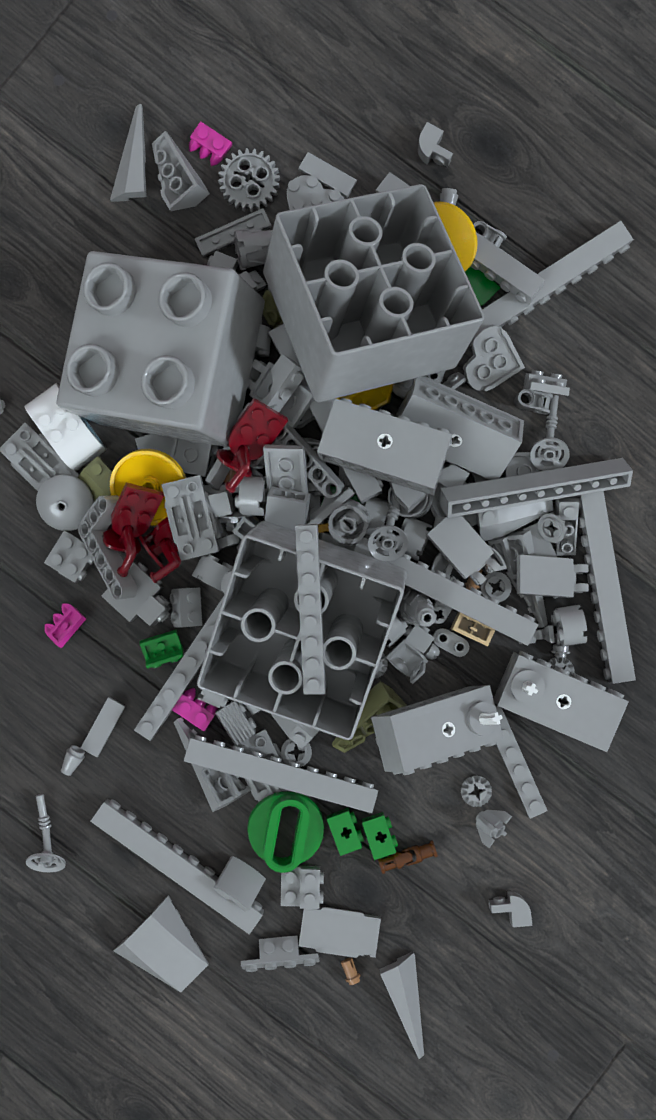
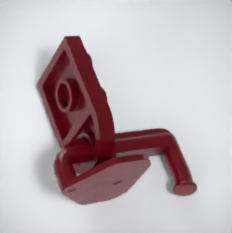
[216,398,288,493]
[102,482,164,577]
[139,517,181,583]

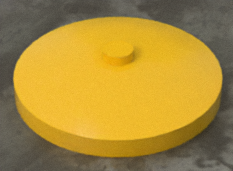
[433,201,477,271]
[110,449,186,525]

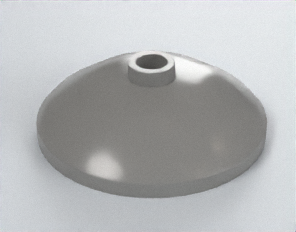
[36,474,94,531]

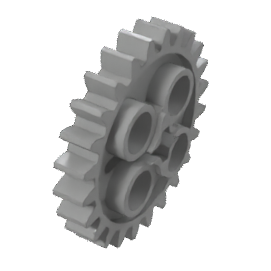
[218,148,280,212]

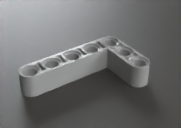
[250,423,345,498]
[78,495,137,600]

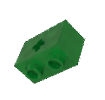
[327,808,364,856]
[362,812,398,860]

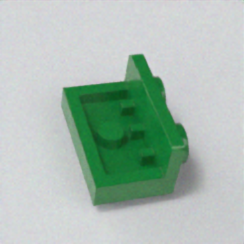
[139,630,184,668]

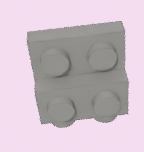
[523,370,570,396]
[44,530,94,583]
[281,866,324,909]

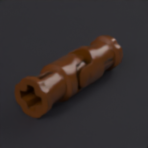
[378,840,438,874]

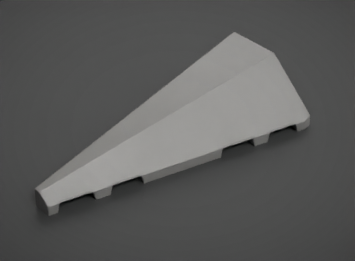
[110,104,147,202]
[488,530,548,628]
[174,717,251,812]
[380,951,424,1059]

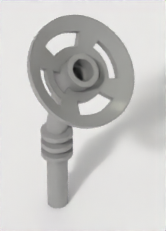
[530,395,570,471]
[368,499,408,562]
[26,794,66,872]

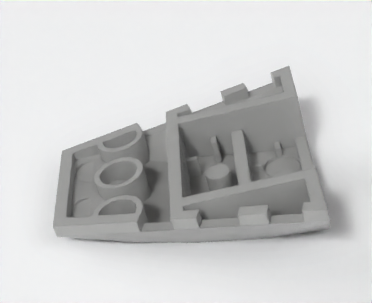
[113,895,209,992]

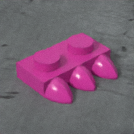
[189,121,232,166]
[45,604,86,648]
[172,688,217,731]

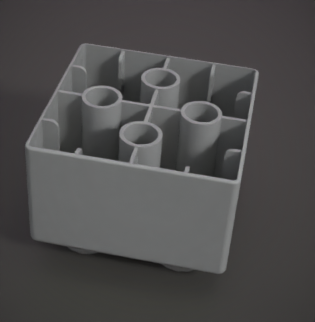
[263,184,485,402]
[56,251,265,447]
[197,521,407,740]

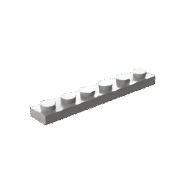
[495,705,547,819]

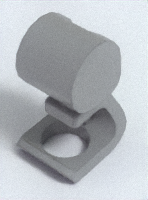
[519,625,555,644]

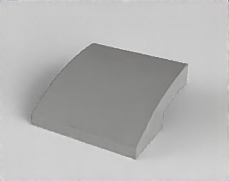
[213,856,266,912]

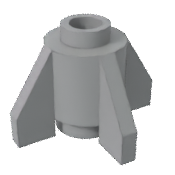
[476,810,512,848]

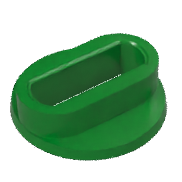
[247,791,324,873]

